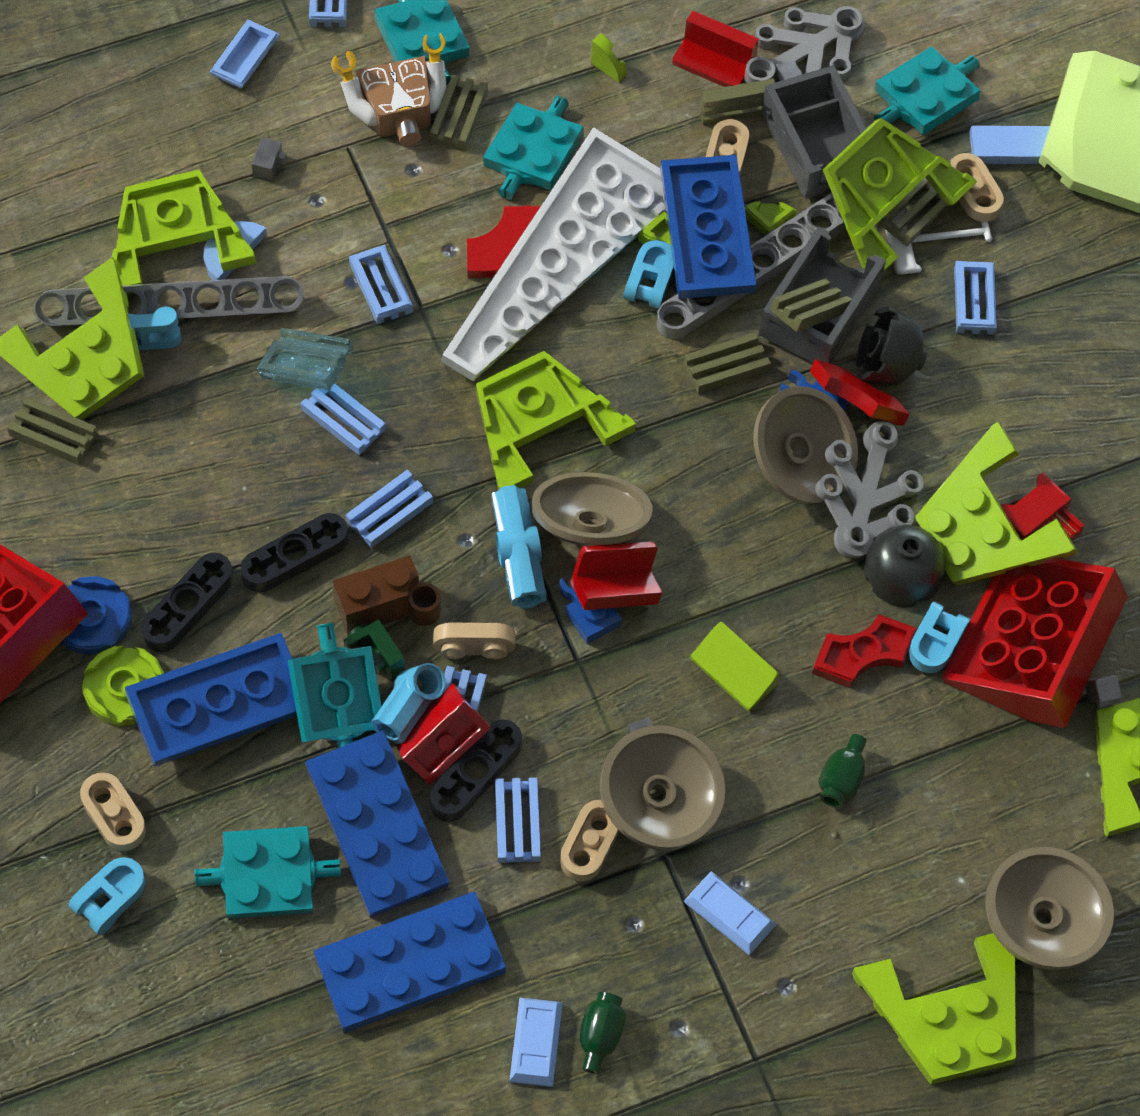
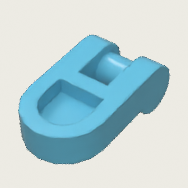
[623,240,674,309]
[128,307,182,350]
[908,601,970,673]
[68,857,146,935]

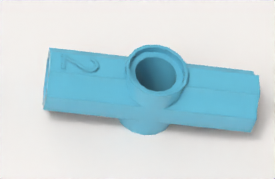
[492,485,546,609]

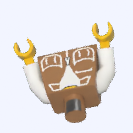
[331,33,446,146]

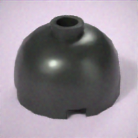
[856,306,927,386]
[864,524,946,608]

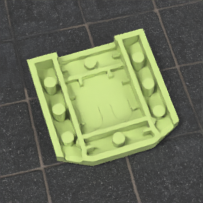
[1039,51,1140,213]

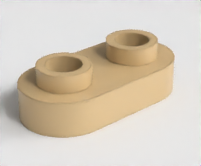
[705,119,749,175]
[950,153,1004,222]
[433,623,515,659]
[80,772,146,851]
[560,800,619,881]

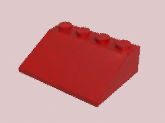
[0,544,88,703]
[942,558,1128,728]

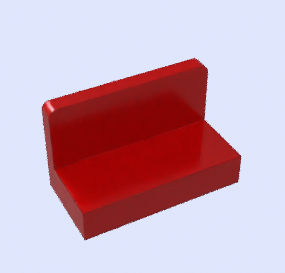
[672,10,759,87]
[571,541,662,610]
[395,684,491,785]

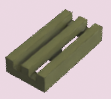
[430,74,488,150]
[699,78,775,125]
[878,178,950,246]
[770,278,852,332]
[683,332,771,394]
[7,397,98,465]

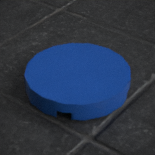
[60,576,132,655]

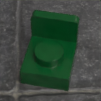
[343,619,405,682]

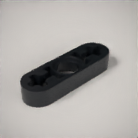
[241,513,349,592]
[141,553,233,652]
[430,719,522,822]

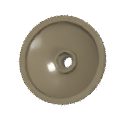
[753,386,858,505]
[532,472,653,546]
[600,725,725,850]
[985,847,1114,970]

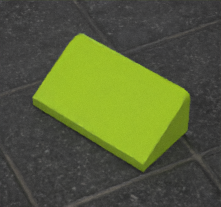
[690,622,779,712]

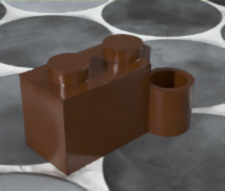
[333,555,441,635]

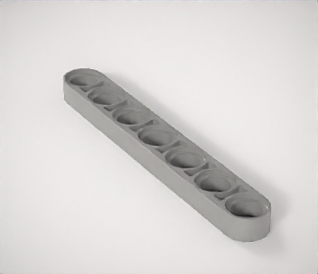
[656,193,846,339]
[34,276,304,326]

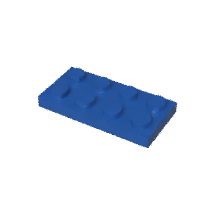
[660,155,756,299]
[125,633,297,767]
[305,730,449,918]
[313,891,506,1033]

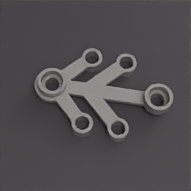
[745,6,865,83]
[815,421,924,558]

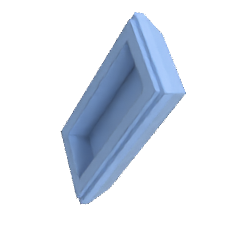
[210,19,280,89]
[684,871,777,956]
[509,997,563,1087]

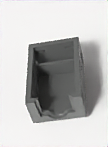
[761,65,867,199]
[759,226,886,363]

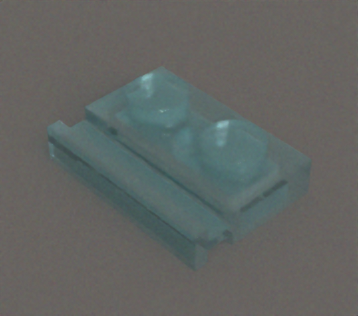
[257,328,354,391]

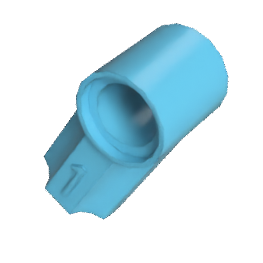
[371,663,446,744]

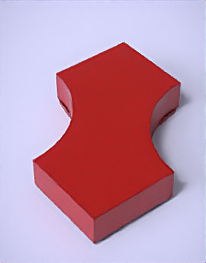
[467,206,541,278]
[810,359,910,426]
[812,614,917,688]

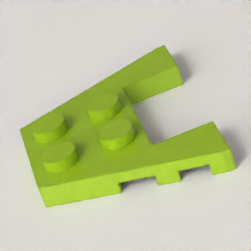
[823,118,977,270]
[112,169,257,294]
[0,257,144,420]
[476,351,636,490]
[915,422,1078,586]
[1094,698,1140,838]
[852,933,1016,1085]

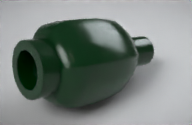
[818,734,867,808]
[579,992,626,1074]

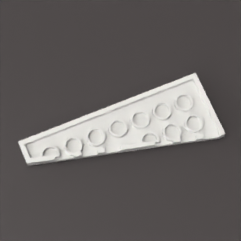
[440,127,666,381]

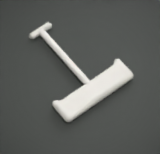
[885,207,992,275]

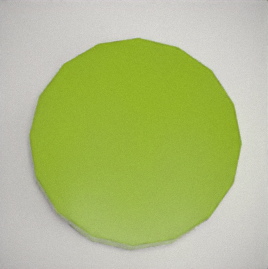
[82,646,164,726]

